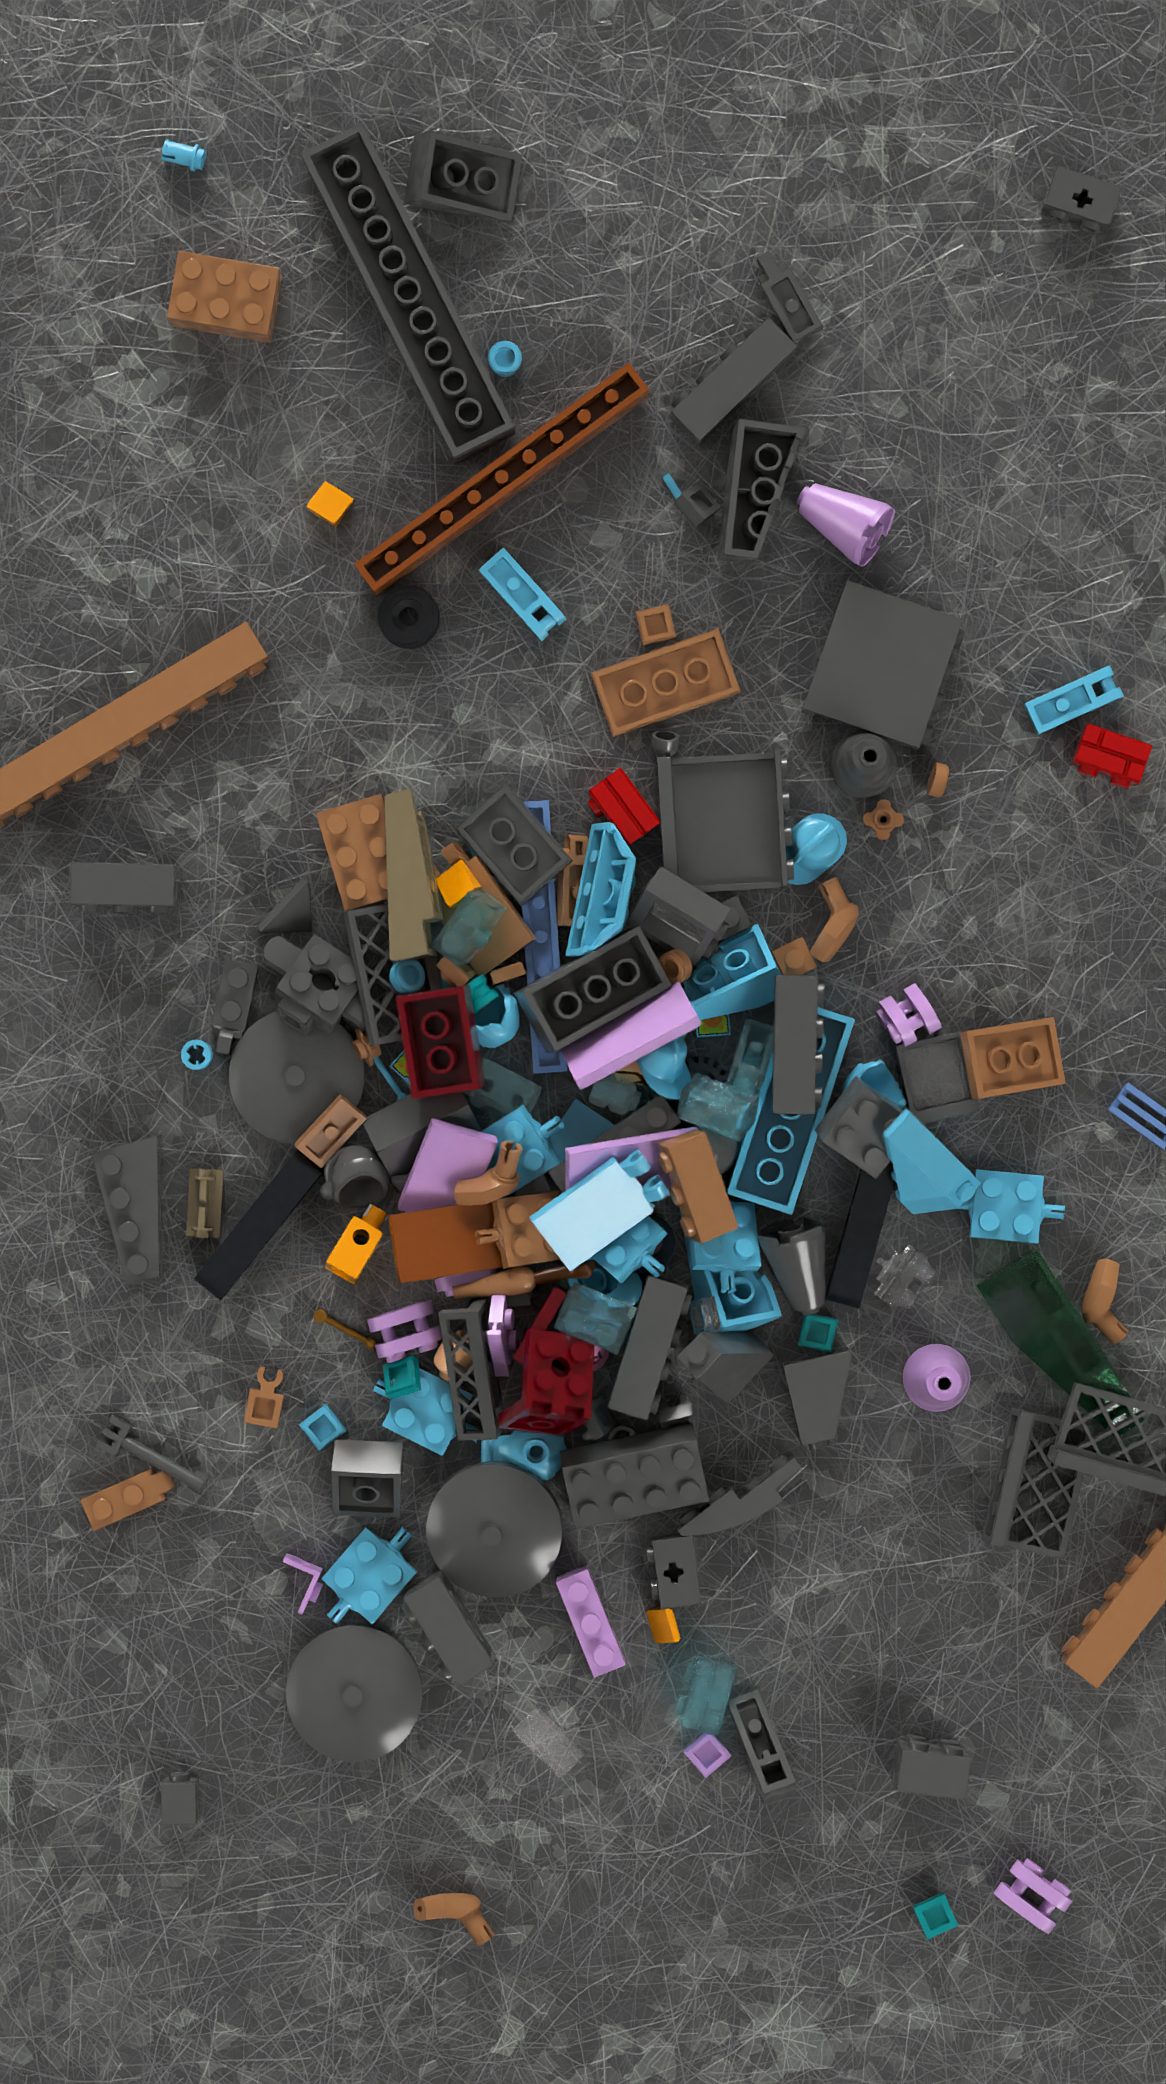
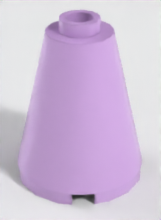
[797,483,895,567]
[903,1344,971,1412]

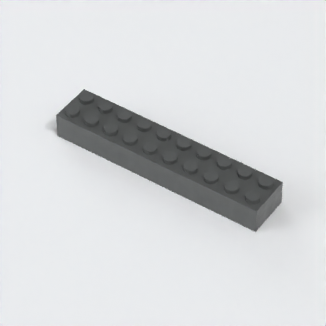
[301,123,515,464]

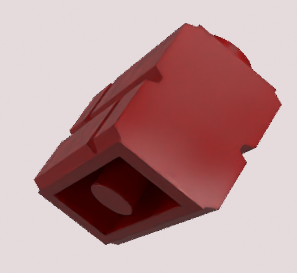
[1071,723,1152,789]
[586,767,661,847]

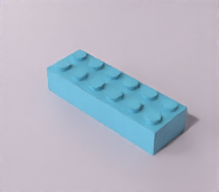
[726,1007,855,1215]

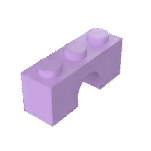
[556,1564,626,1678]

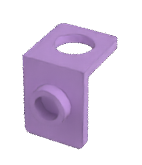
[283,1553,323,1614]

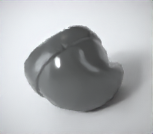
[320,1145,389,1208]

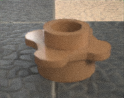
[863,799,904,840]
[352,1028,381,1067]

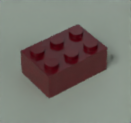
[396,984,486,1099]

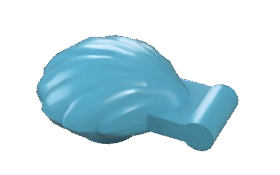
[481,1430,567,1481]

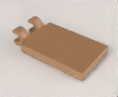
[433,842,536,976]

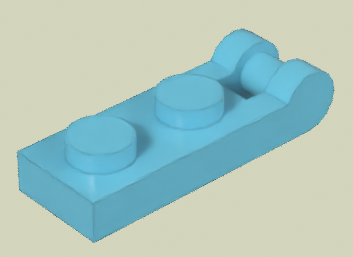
[478,547,567,642]
[1024,665,1124,735]

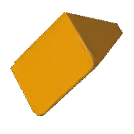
[306,481,354,527]
[436,859,482,908]
[646,1606,681,1643]

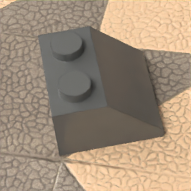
[331,1439,403,1518]

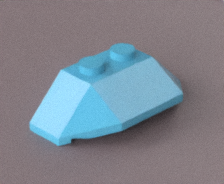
[565,822,636,958]

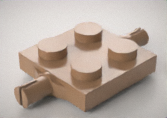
[474,1191,561,1269]

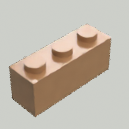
[658,1129,739,1243]

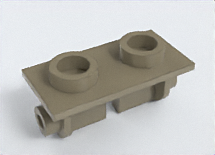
[186,1168,224,1238]

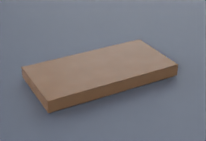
[591,628,741,738]

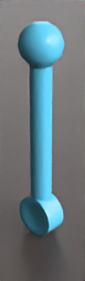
[372,1057,408,1101]

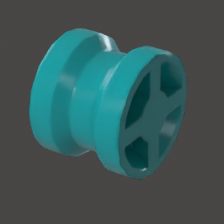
[467,974,500,1015]

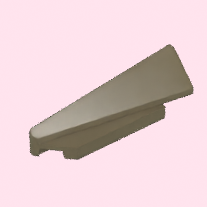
[385,789,444,962]

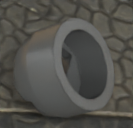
[651,730,679,757]

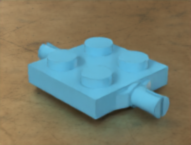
[481,1104,564,1198]
[958,1169,1065,1244]
[689,1180,761,1294]
[591,1216,668,1284]
[373,1368,481,1456]
[322,1527,418,1624]

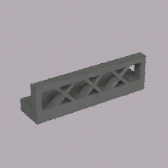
[438,1299,504,1441]

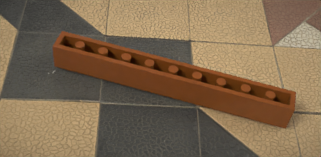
[354,363,649,597]

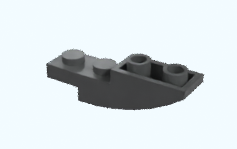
[677,1455,803,1536]

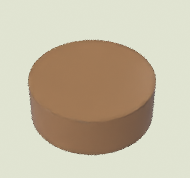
[927,762,949,798]
[658,949,692,985]

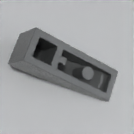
[727,1689,796,1806]

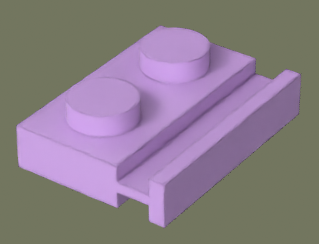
[487,1295,518,1377]

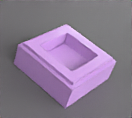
[683,1729,732,1778]

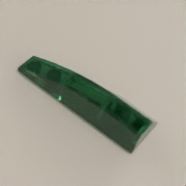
[976,1249,1144,1438]

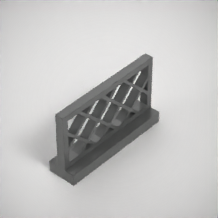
[343,904,443,1047]
[1047,1382,1166,1496]
[982,1407,1095,1559]

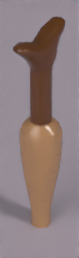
[452,1259,597,1299]

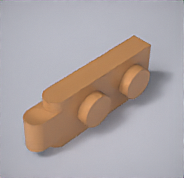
[557,835,588,927]
[80,1468,176,1531]

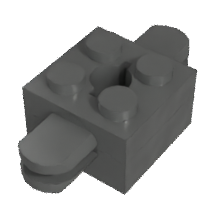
[262,934,381,1036]

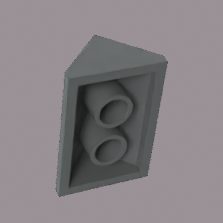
[363,1092,482,1177]

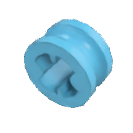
[181,1040,213,1070]

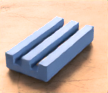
[1107,1082,1166,1150]

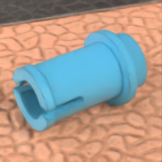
[161,139,206,172]

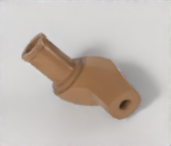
[810,877,859,963]
[454,1141,522,1205]
[1081,1259,1128,1345]
[414,1893,495,1946]

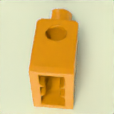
[325,1204,387,1285]

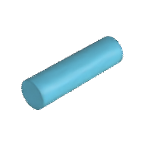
[662,474,682,499]

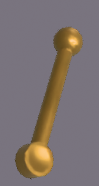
[314,1309,378,1350]

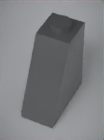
[677,1332,774,1404]
[782,1348,851,1450]

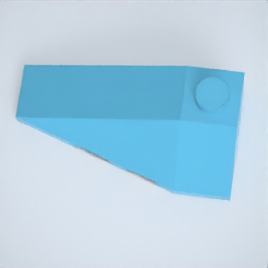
[680,923,782,1020]
[883,1109,981,1214]
[679,1207,782,1332]

